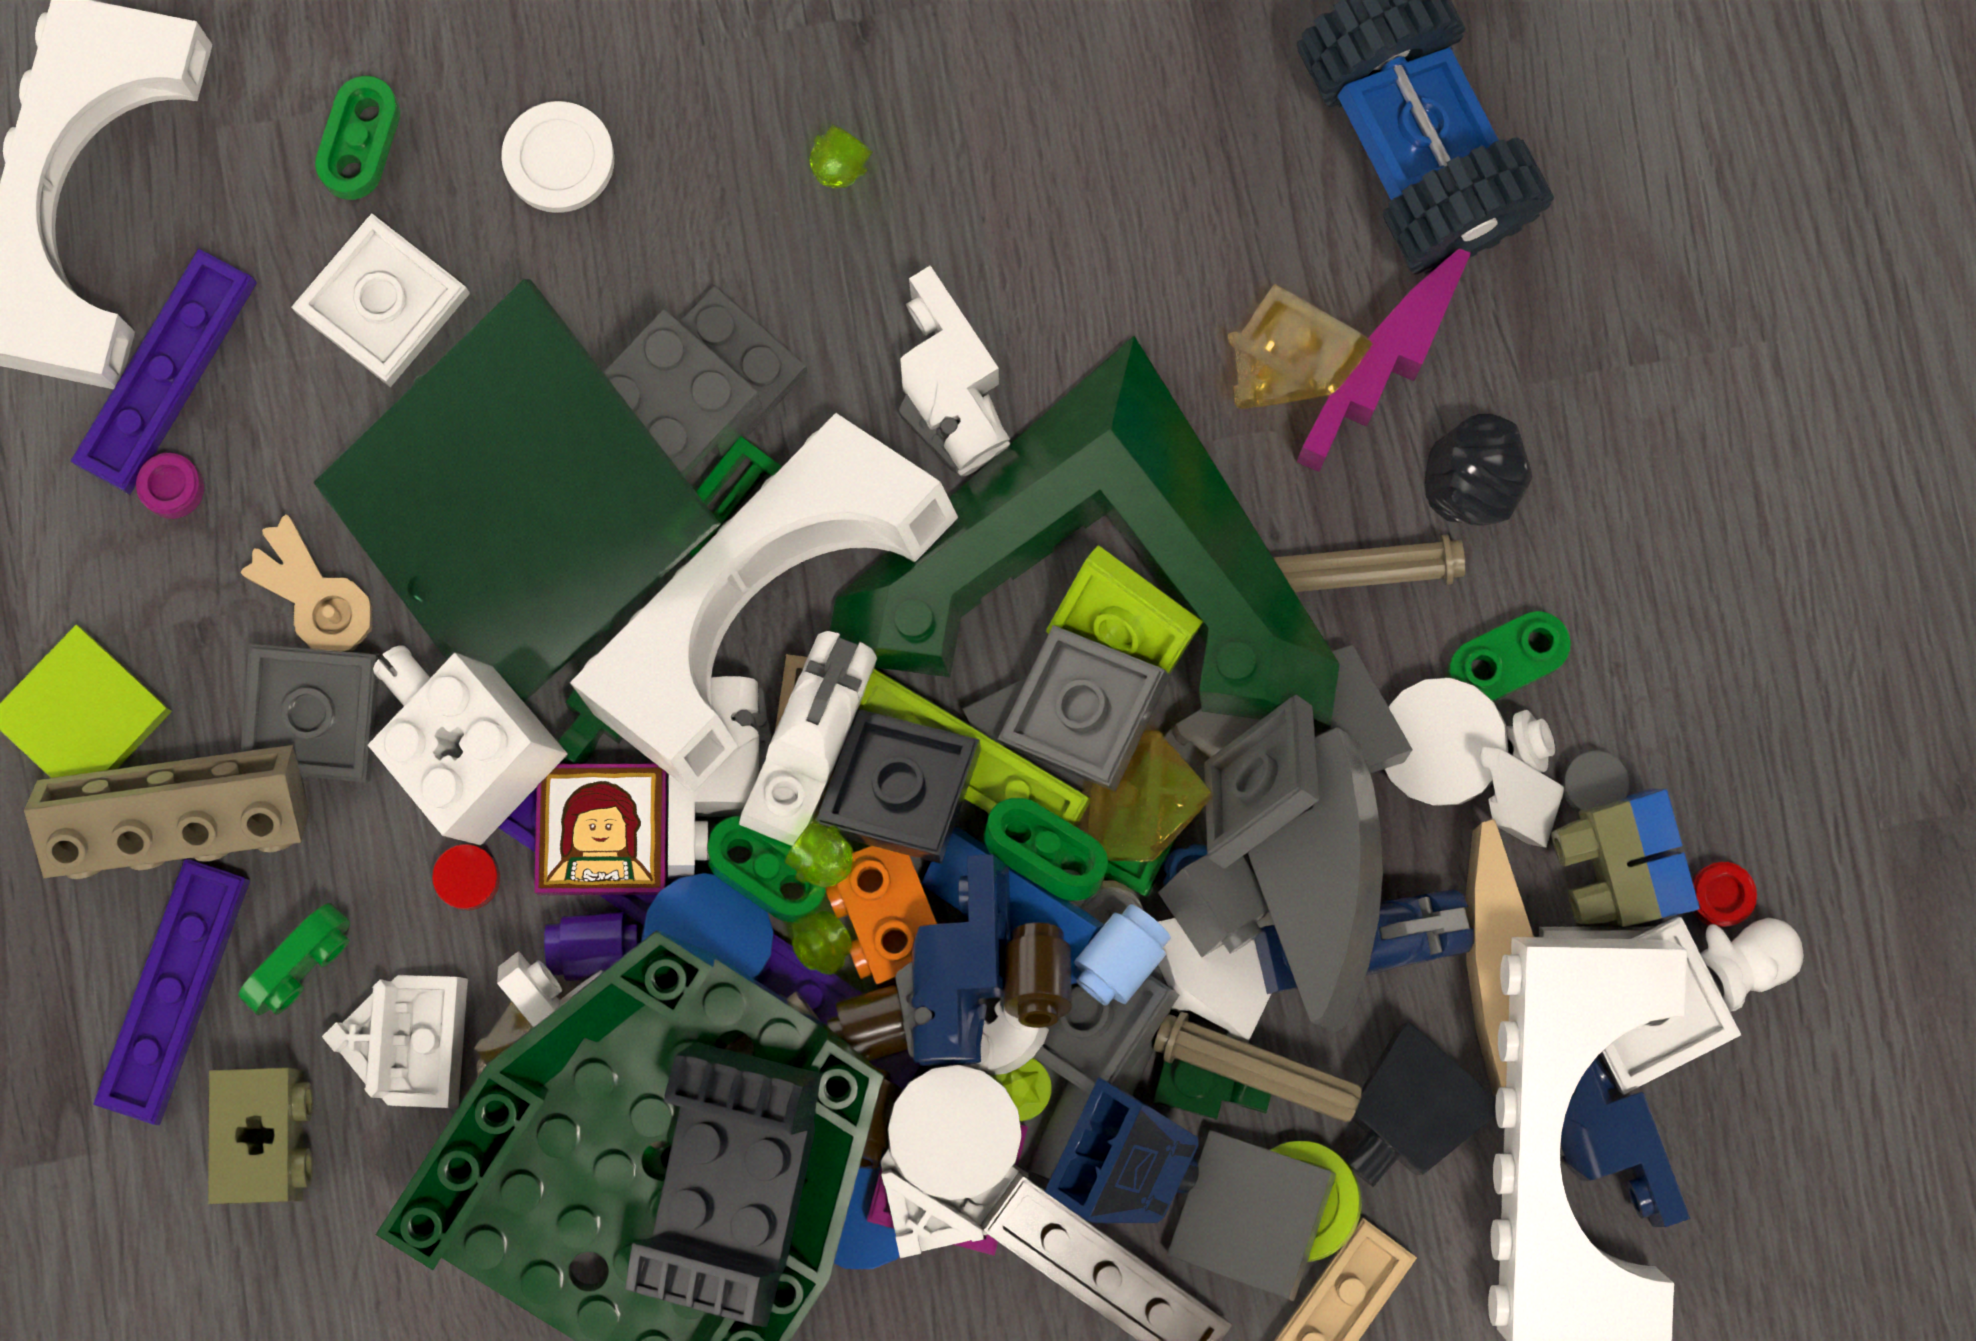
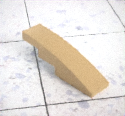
[1465,819,1534,1096]

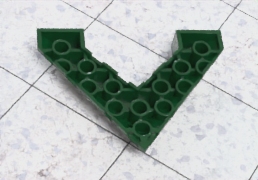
[830,336,1340,729]

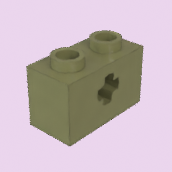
[208,1068,313,1204]

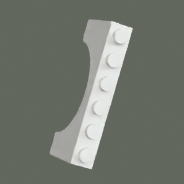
[0,0,213,389]
[570,413,958,793]
[1488,937,1687,1341]

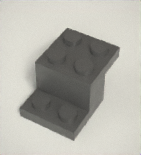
[576,286,808,490]

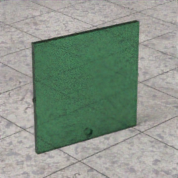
[313,279,720,702]

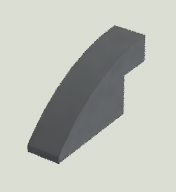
[1248,727,1383,1032]

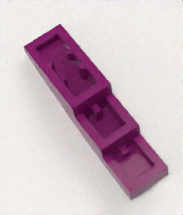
[1297,248,1471,472]

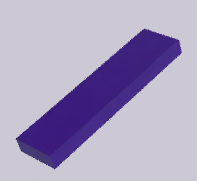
[70,249,257,495]
[93,859,250,1125]

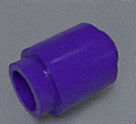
[544,912,641,982]

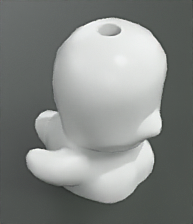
[1700,918,1804,1012]

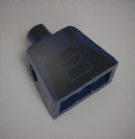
[1044,1077,1199,1223]

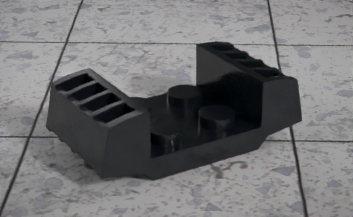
[625,1042,822,1327]

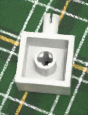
[368,645,567,845]

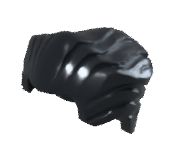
[1425,414,1532,526]

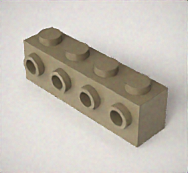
[24,745,309,879]

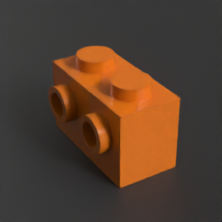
[826,846,937,989]

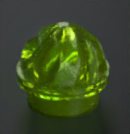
[809,123,873,188]
[785,820,853,888]

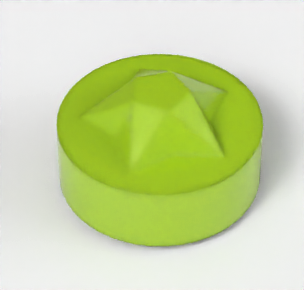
[988,1058,1051,1121]

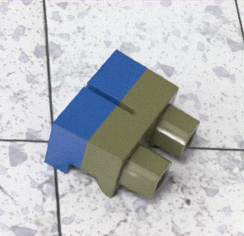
[1551,788,1700,927]

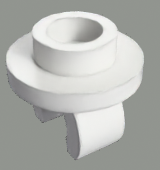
[1507,710,1555,773]

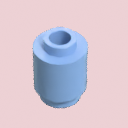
[1074,904,1171,1006]

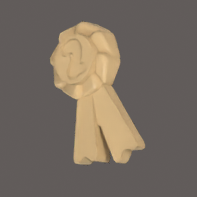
[241,515,372,652]

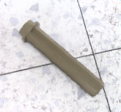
[1273,534,1465,592]
[1154,1012,1362,1122]

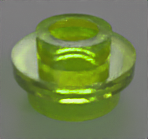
[792,911,852,975]

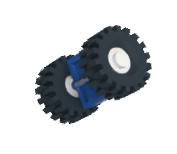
[1296,0,1554,274]

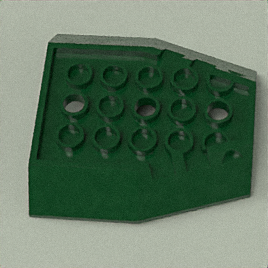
[375,930,883,1341]

